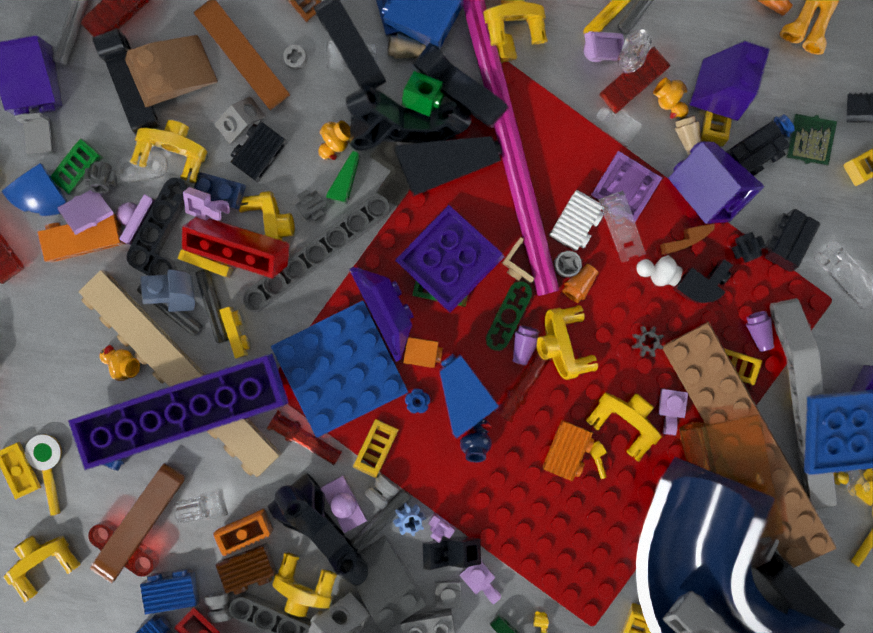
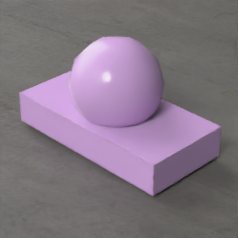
[583,31,627,62]
[116,194,155,245]
[321,475,367,533]

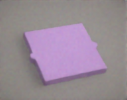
[58,190,113,235]

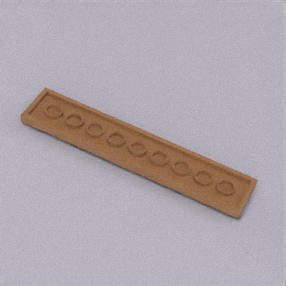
[663,322,836,568]

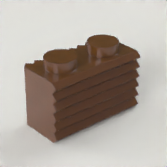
[215,543,277,595]

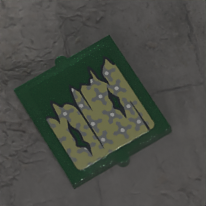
[786,114,837,166]

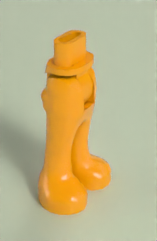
[779,0,839,55]

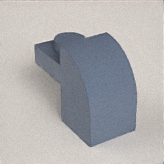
[140,270,195,312]

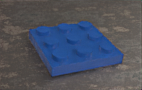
[804,390,873,475]

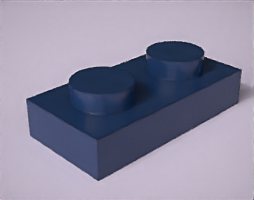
[194,172,247,210]

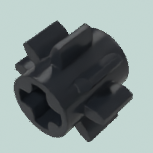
[731,231,766,263]

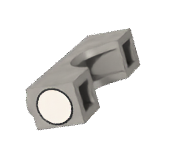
[663,591,737,633]

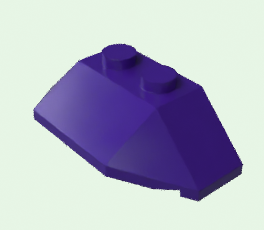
[349,267,414,362]

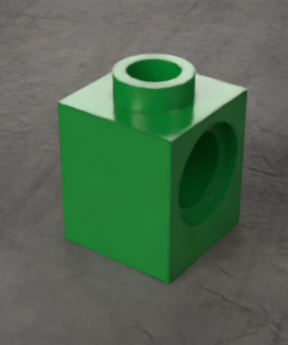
[401,71,444,117]

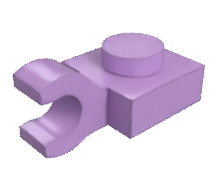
[183,187,230,221]
[658,389,688,435]
[428,512,455,542]
[459,560,501,605]

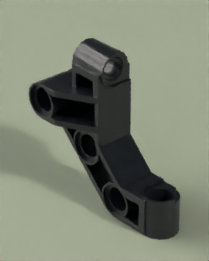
[346,86,472,151]
[267,472,368,585]

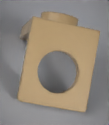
[502,237,534,283]

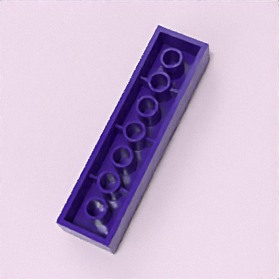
[68,353,289,470]

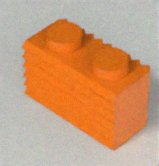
[543,420,594,481]
[213,509,274,556]

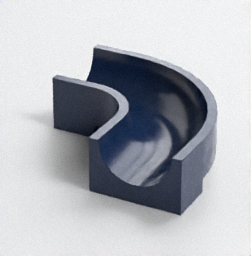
[637,457,840,633]

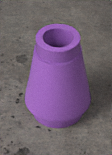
[746,311,774,351]
[513,325,539,365]

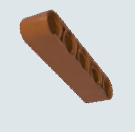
[193,0,290,111]
[90,463,186,584]

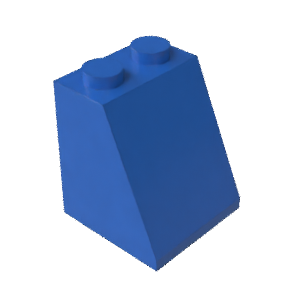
[382,0,464,50]
[439,354,499,438]

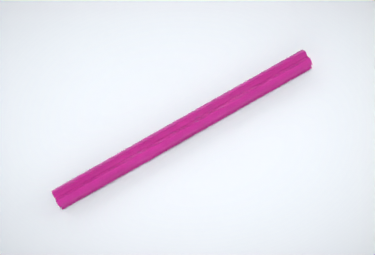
[463,0,559,296]

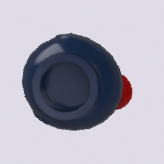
[460,419,492,463]

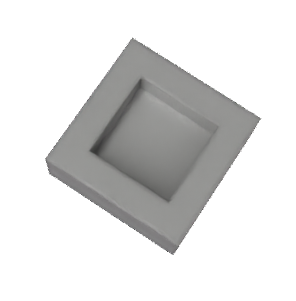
[435,581,461,609]

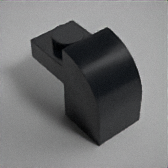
[673,259,733,303]
[422,536,481,570]

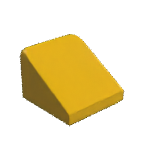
[497,33,517,63]

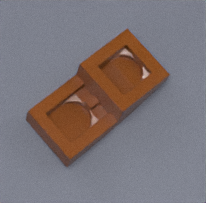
[660,224,715,255]

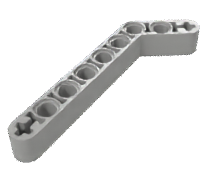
[770,298,837,510]

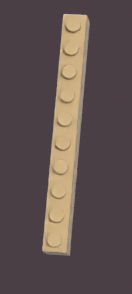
[78,270,282,477]

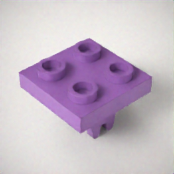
[590,151,662,222]

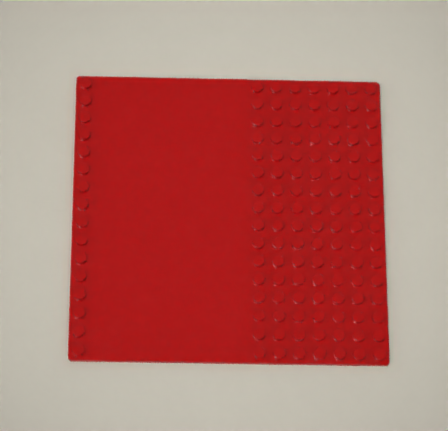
[278,61,832,626]

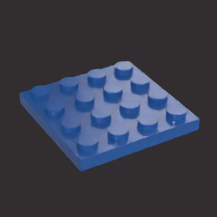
[271,301,408,438]

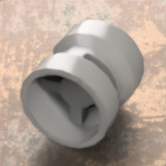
[554,251,582,277]
[364,473,400,509]
[204,591,233,623]

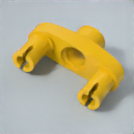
[483,0,548,46]
[130,120,208,183]
[239,191,295,241]
[537,305,598,380]
[586,392,662,461]
[3,535,81,603]
[272,552,337,617]

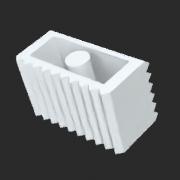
[549,190,604,251]

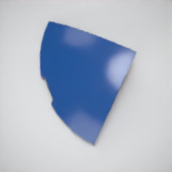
[1,163,68,216]

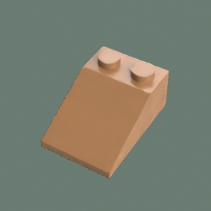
[125,35,218,107]

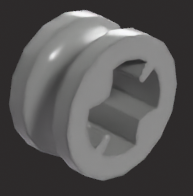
[283,45,308,70]

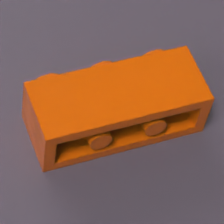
[37,213,126,263]

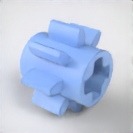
[393,503,426,536]

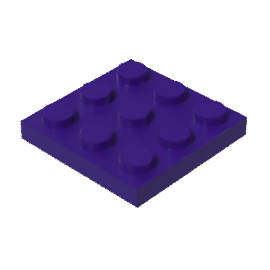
[395,205,504,313]

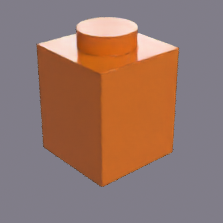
[404,337,442,368]

